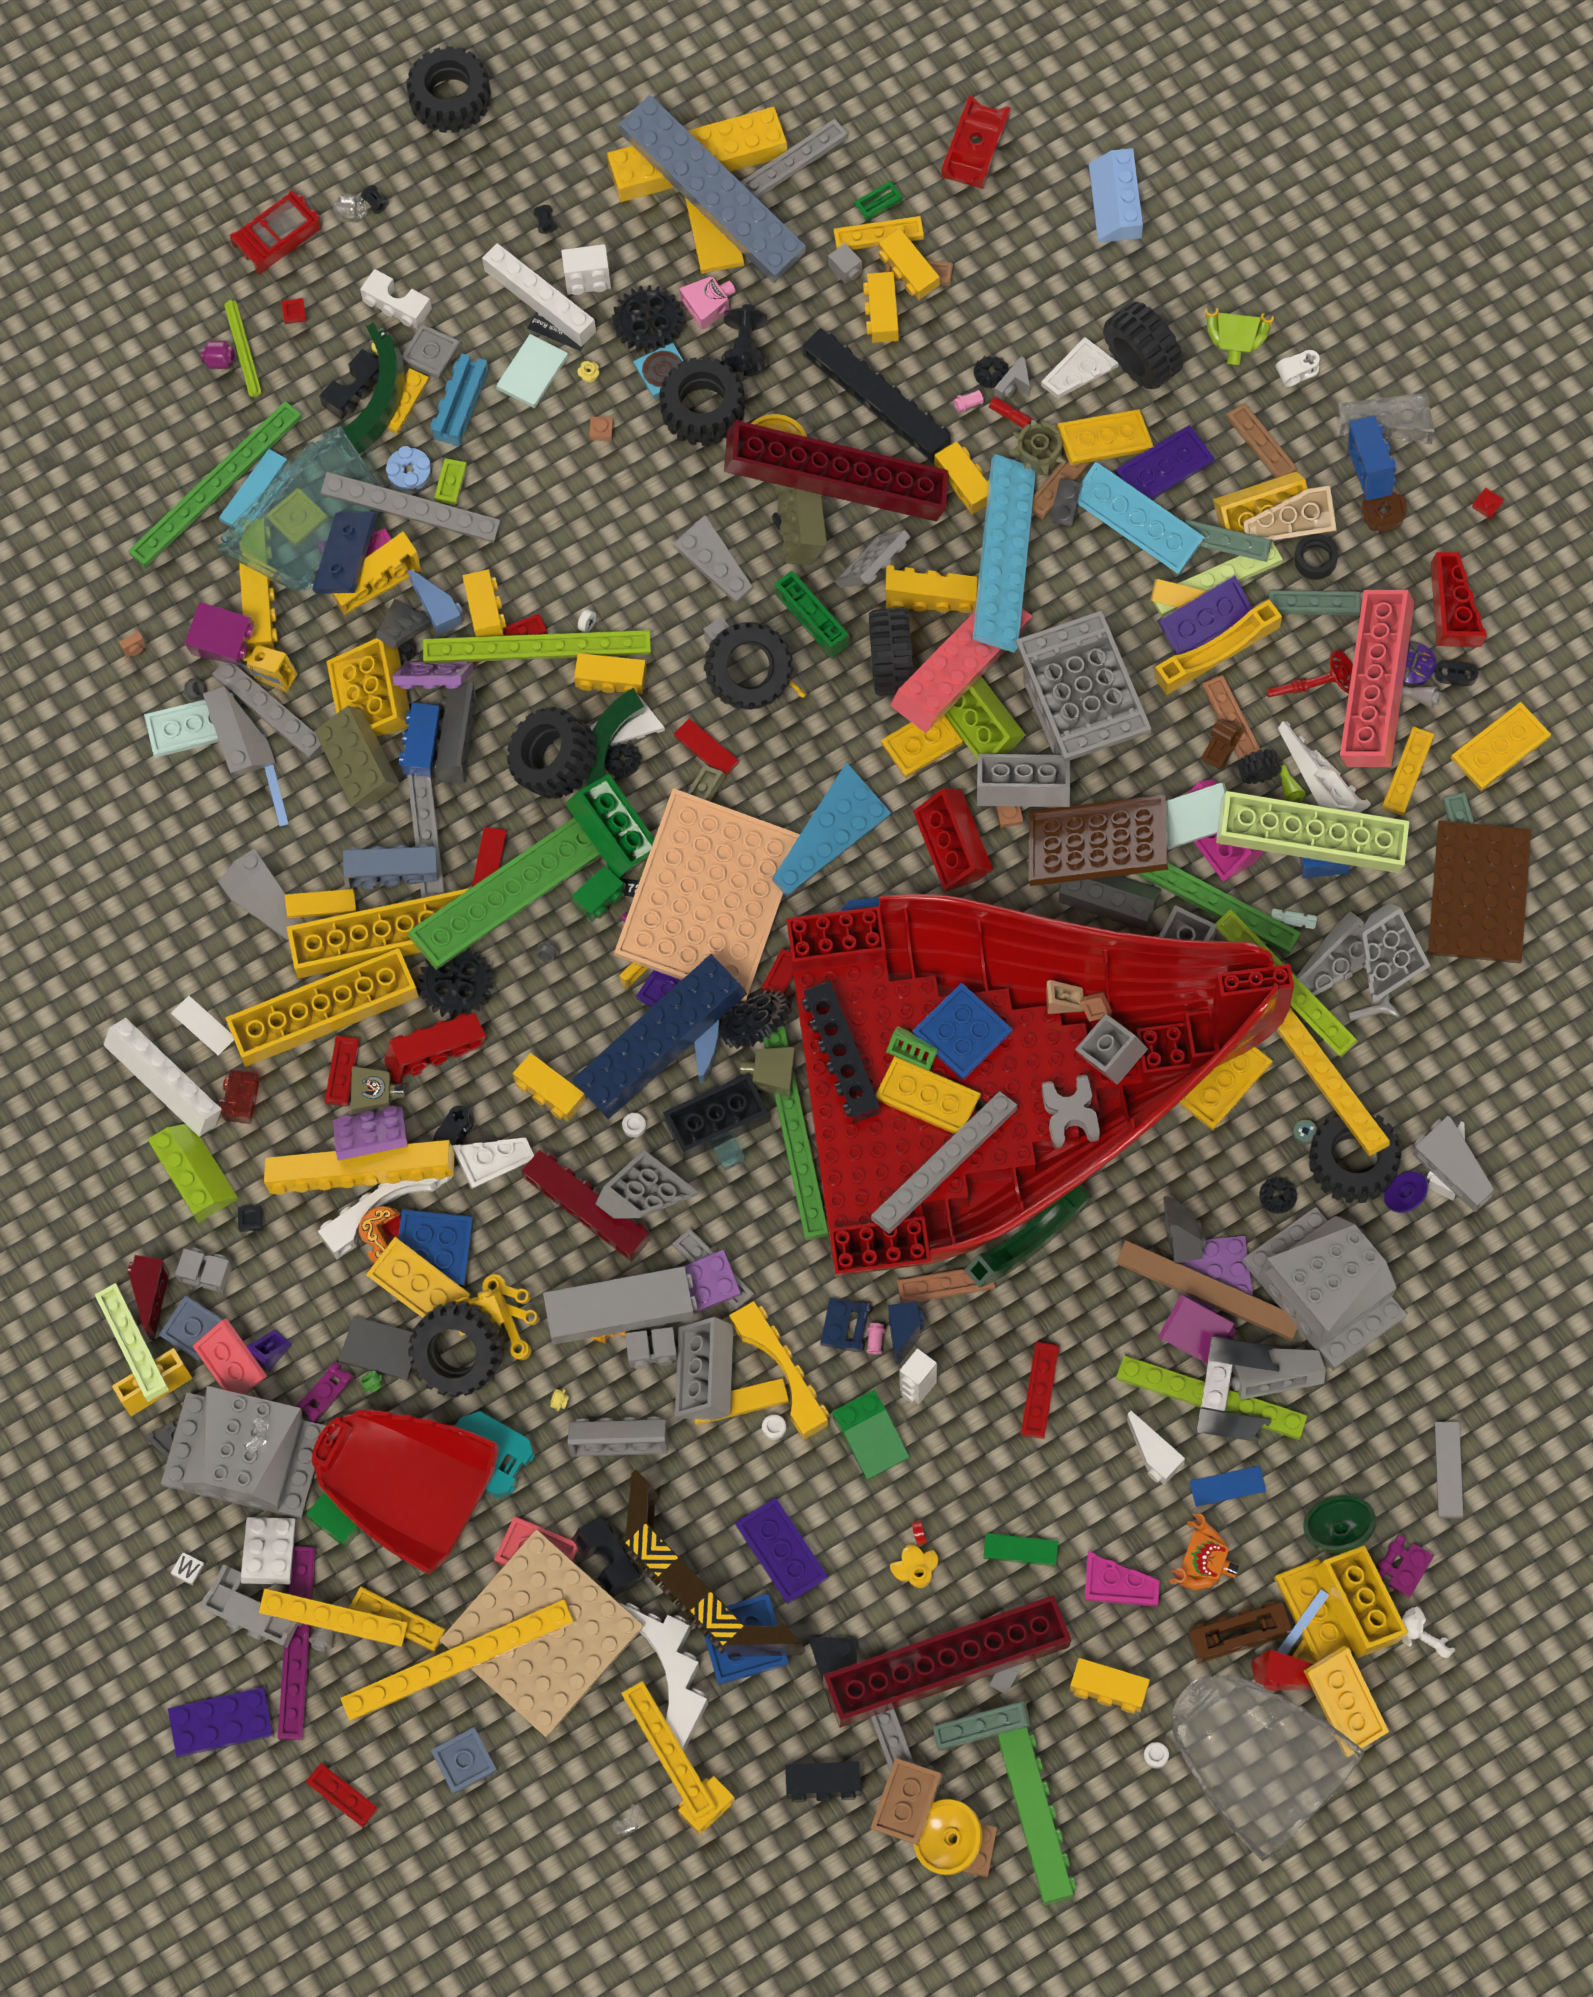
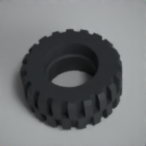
[406,46,491,133]
[1103,302,1184,389]
[659,357,745,446]
[869,607,913,696]
[704,622,793,710]
[507,707,597,799]
[1309,1110,1402,1203]
[408,1301,504,1397]

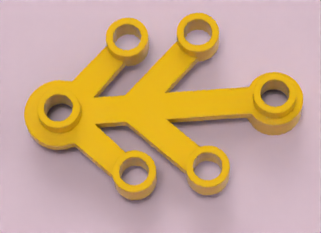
[482,1274,540,1360]

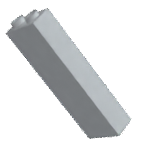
[543,1266,697,1345]

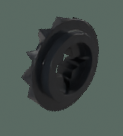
[974,354,1009,388]
[605,742,641,777]
[1259,1176,1297,1214]

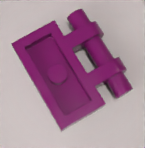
[1376,1535,1434,1599]

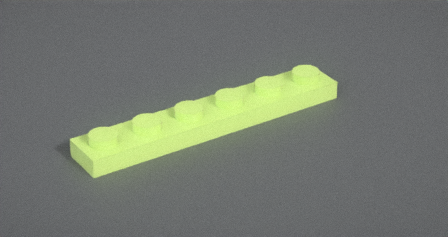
[1153,541,1283,618]
[95,1283,169,1402]

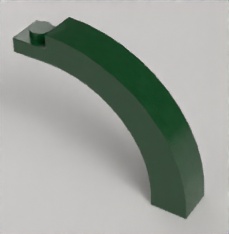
[338,322,404,457]
[586,688,644,786]
[964,1184,1092,1288]

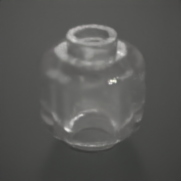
[333,194,367,223]

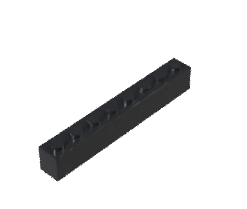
[802,328,951,463]

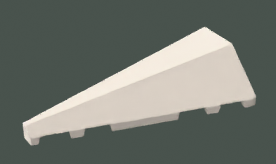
[1278,721,1371,813]

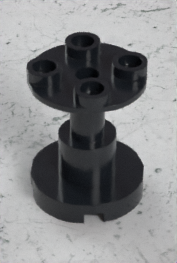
[722,304,768,376]

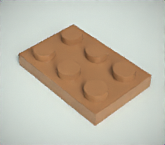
[870,1758,943,1846]

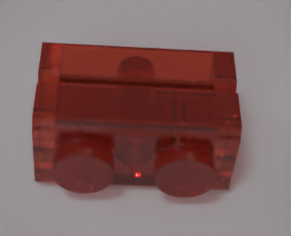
[219,1070,260,1124]

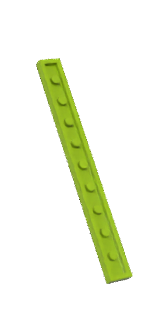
[423,630,651,663]

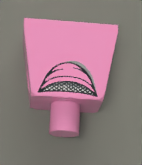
[679,277,735,331]

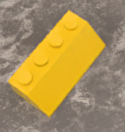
[1213,472,1307,533]

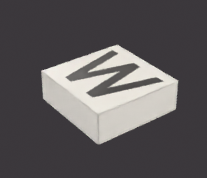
[171,1553,205,1586]

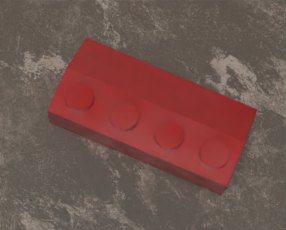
[913,788,993,891]

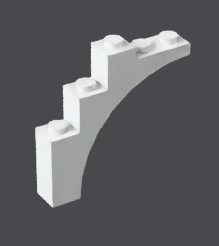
[619,1603,708,1751]

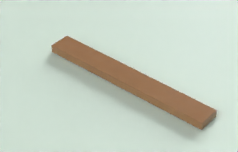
[1115,1240,1298,1341]

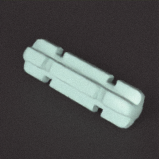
[1271,909,1317,929]

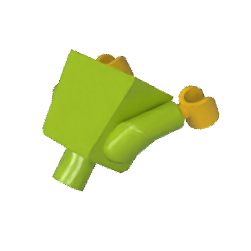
[1205,308,1274,366]

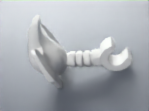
[1402,1606,1455,1658]

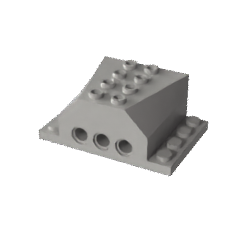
[1016,611,1151,762]
[1242,1207,1407,1371]
[161,1386,326,1519]

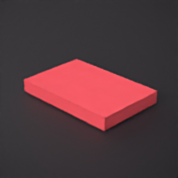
[193,1318,268,1395]
[494,1516,579,1566]

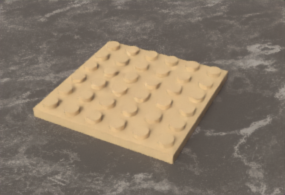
[440,1529,645,1738]

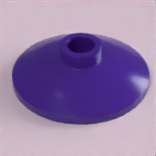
[1384,1172,1429,1213]

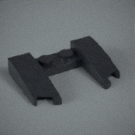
[1197,1336,1280,1441]

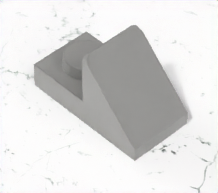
[994,356,1030,401]

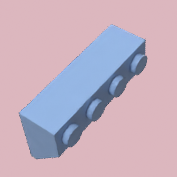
[1089,148,1143,242]

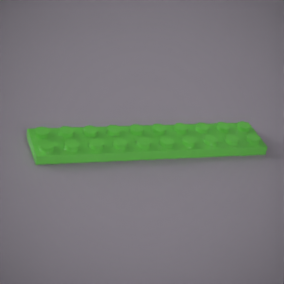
[407,818,601,970]

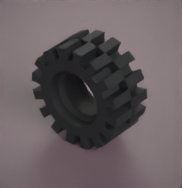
[1237,749,1282,784]

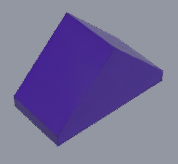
[247,1330,292,1373]

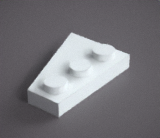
[1041,337,1119,399]
[452,1138,534,1189]

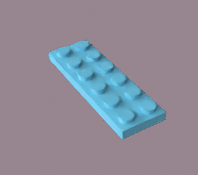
[1078,461,1205,574]

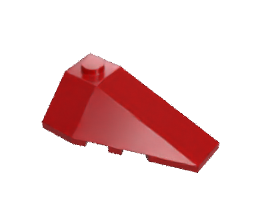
[1251,1650,1314,1691]

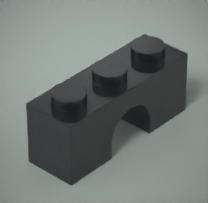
[319,349,379,420]
[572,1517,640,1597]

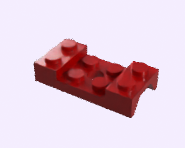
[941,96,1010,189]

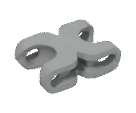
[1042,1075,1100,1149]

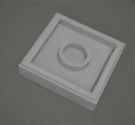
[402,324,461,380]

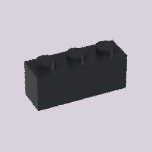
[785,1762,861,1803]

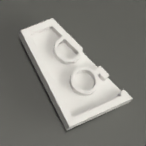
[590,694,665,747]

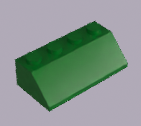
[565,774,654,878]

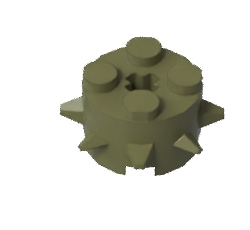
[1009,420,1066,475]

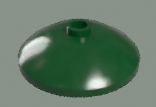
[1303,1495,1377,1553]

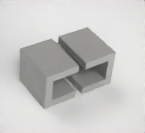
[175,1248,232,1293]
[625,1327,677,1369]

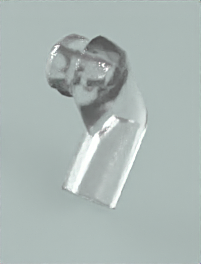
[612,1805,643,1836]

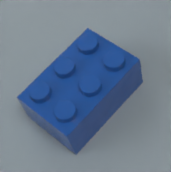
[1348,416,1397,501]

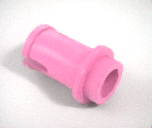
[954,390,983,412]
[866,1323,886,1355]

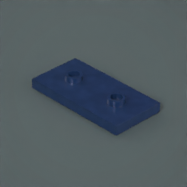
[312,512,377,594]

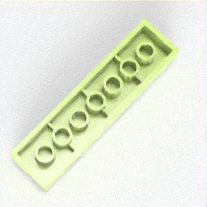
[1216,791,1409,873]

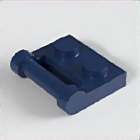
[820,1298,872,1352]

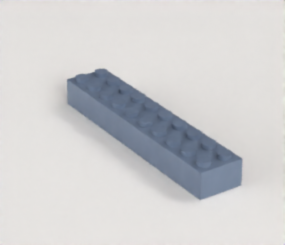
[619,95,806,283]

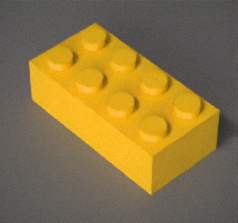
[1314,1545,1408,1658]

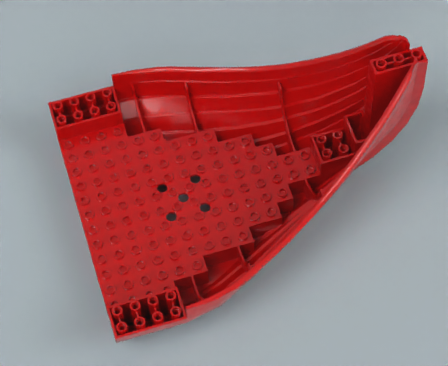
[786,894,1294,1277]

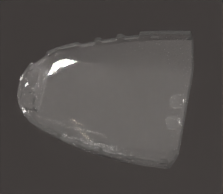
[1172,1674,1364,1862]

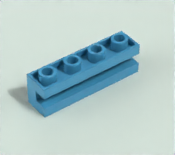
[431,354,489,447]

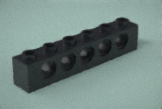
[801,981,880,1123]

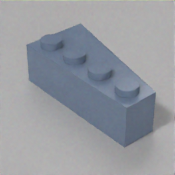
[343,845,437,890]

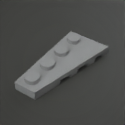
[673,515,753,605]

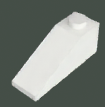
[1127,1411,1185,1485]

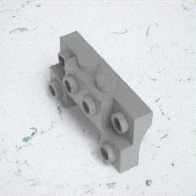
[199,1564,302,1647]

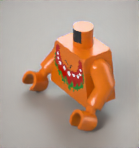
[1169,1513,1239,1591]

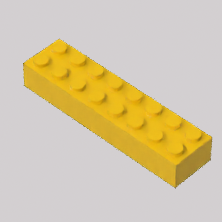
[607,107,787,203]
[286,888,480,979]
[225,948,419,1067]

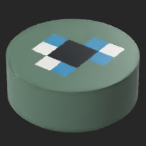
[1293,1120,1317,1145]

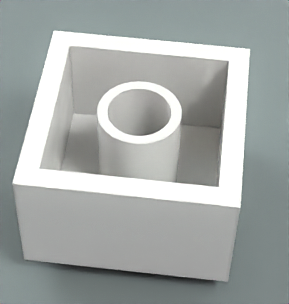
[561,244,611,295]

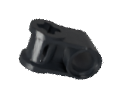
[433,1105,473,1146]

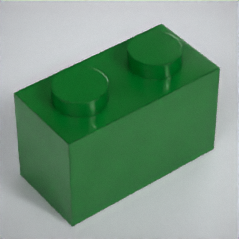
[571,865,625,922]
[306,1492,361,1549]

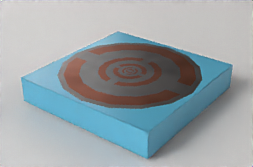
[633,343,683,399]

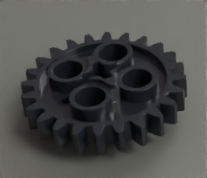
[612,285,684,353]
[418,947,494,1019]
[719,990,791,1049]

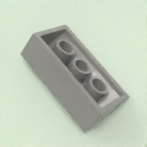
[675,1317,733,1420]
[568,1417,667,1457]

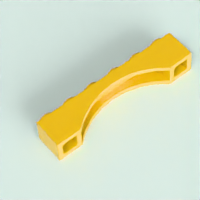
[1154,599,1282,695]
[729,1301,830,1440]

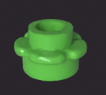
[360,1371,383,1393]

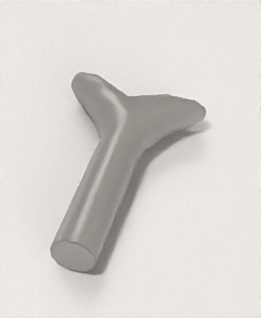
[1348,993,1400,1021]

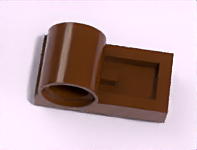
[1201,719,1244,771]

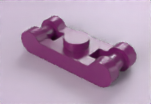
[296,1361,354,1423]

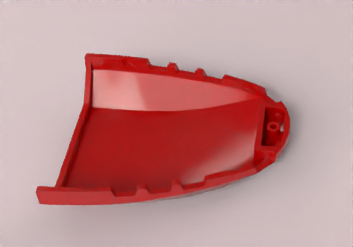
[312,1410,499,1575]

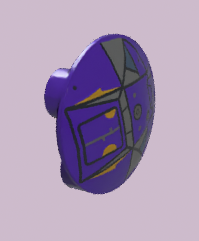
[1403,642,1436,685]

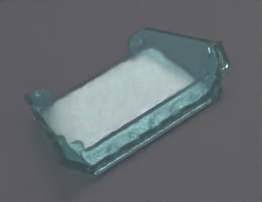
[217,426,380,591]

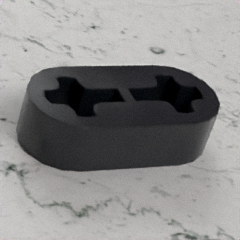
[1434,660,1478,686]

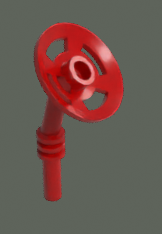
[1266,650,1353,698]

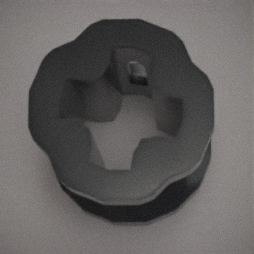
[360,185,389,214]
[533,205,557,234]

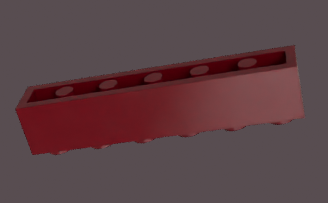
[521,1150,650,1262]

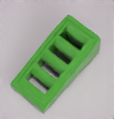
[886,1027,938,1071]

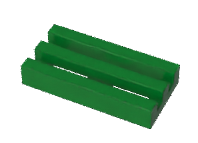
[854,181,903,221]

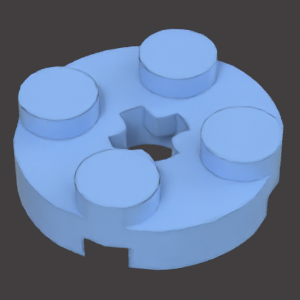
[386,446,431,491]

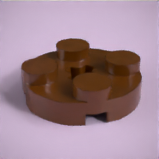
[1361,492,1407,532]

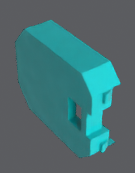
[455,1411,535,1499]

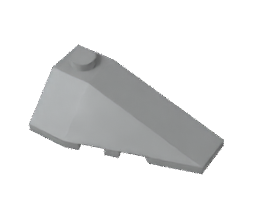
[203,686,276,778]
[219,849,304,941]
[1296,911,1366,996]

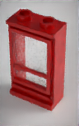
[229,190,321,275]

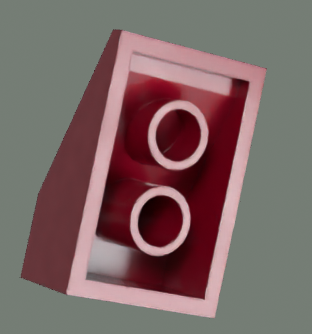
[127,1255,170,1341]

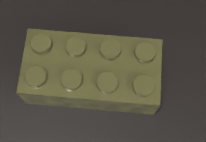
[775,484,827,565]
[314,706,400,810]

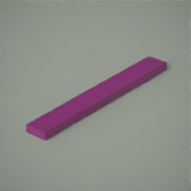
[278,1546,316,1740]

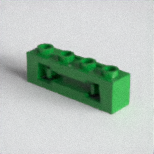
[774,571,849,659]

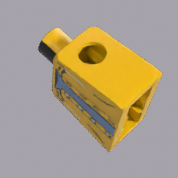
[241,646,298,693]

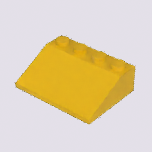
[326,638,410,736]

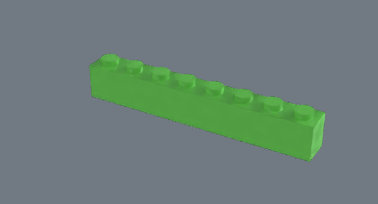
[997,1727,1076,1906]

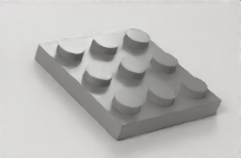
[834,530,910,588]

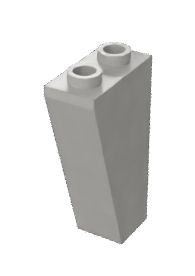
[1413,1116,1494,1212]
[1231,1349,1326,1400]

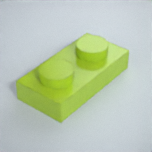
[434,458,467,506]

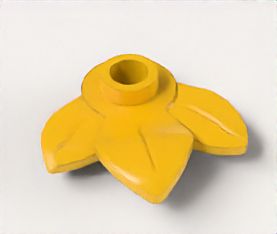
[890,1544,938,1588]

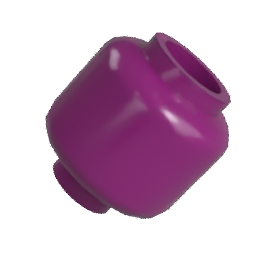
[201,341,235,369]

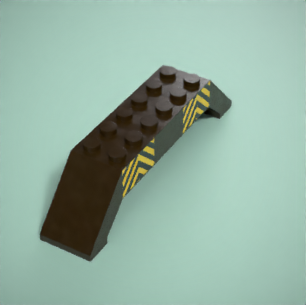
[625,1469,805,1657]

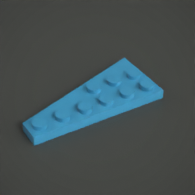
[772,762,891,897]

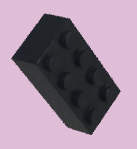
[663,1073,769,1161]

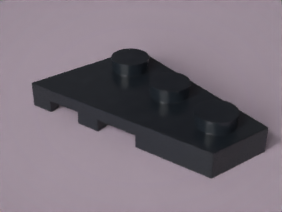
[808,1637,857,1712]

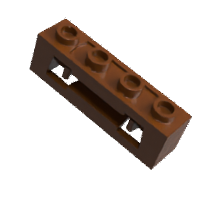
[1188,1601,1292,1664]

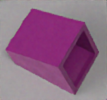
[184,602,255,665]
[1158,1295,1237,1364]

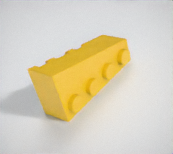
[330,531,421,615]
[886,565,977,613]

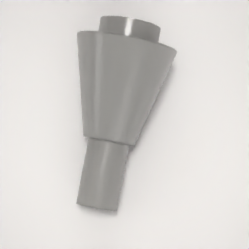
[1402,686,1441,709]
[309,1627,334,1652]

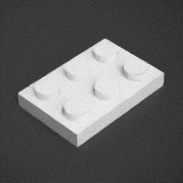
[241,1517,296,1584]

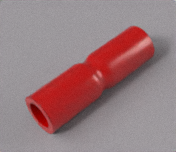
[989,396,1033,428]

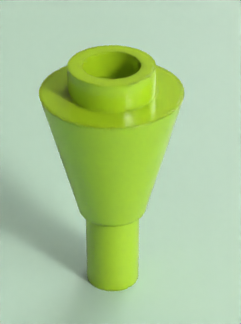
[1279,765,1306,803]

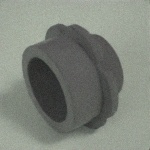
[184,679,205,701]
[536,941,559,962]

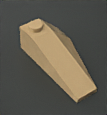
[1243,486,1337,541]

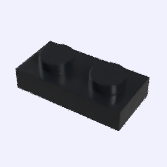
[1050,478,1083,527]

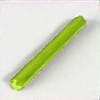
[224,300,262,398]

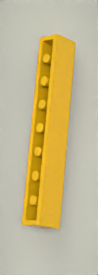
[264,1140,455,1195]

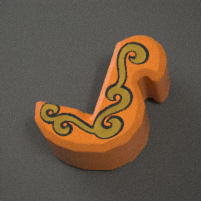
[358,1206,400,1263]

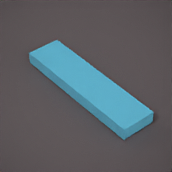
[219,449,288,530]

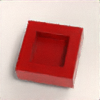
[281,298,307,325]
[1472,487,1504,520]

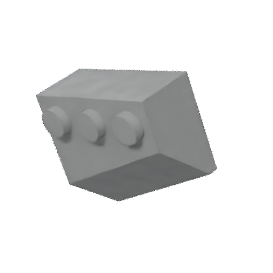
[1361,903,1431,1003]
[596,1150,699,1218]

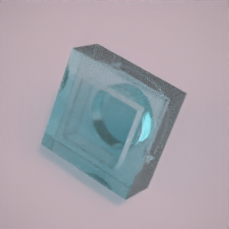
[713,1138,745,1171]

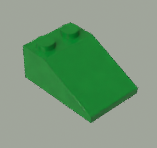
[832,1389,909,1481]

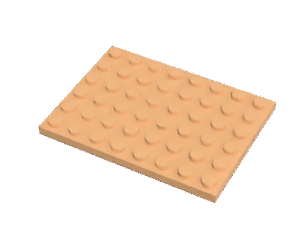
[613,788,800,1002]

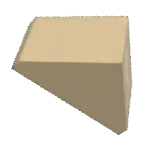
[1046,980,1084,1014]

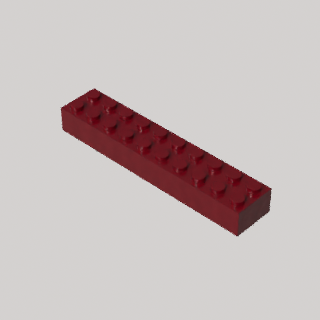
[724,420,948,522]
[822,1595,1071,1728]

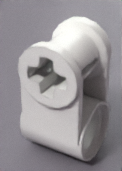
[1275,350,1320,387]

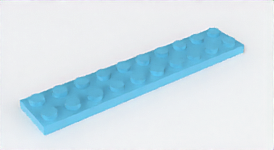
[972,454,1036,653]

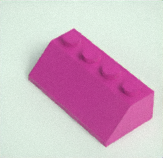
[1187,779,1266,882]

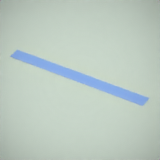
[262,733,288,826]
[1277,1589,1329,1655]

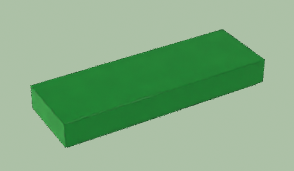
[983,1533,1058,1567]

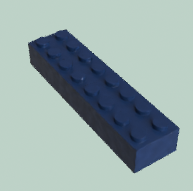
[572,954,747,1120]

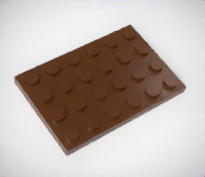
[1028,794,1168,886]
[1427,820,1531,964]

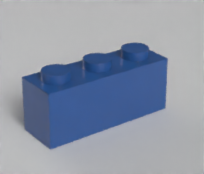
[399,703,441,777]

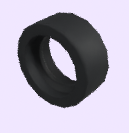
[1294,534,1338,580]

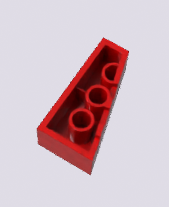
[1430,552,1487,647]
[384,1012,486,1084]

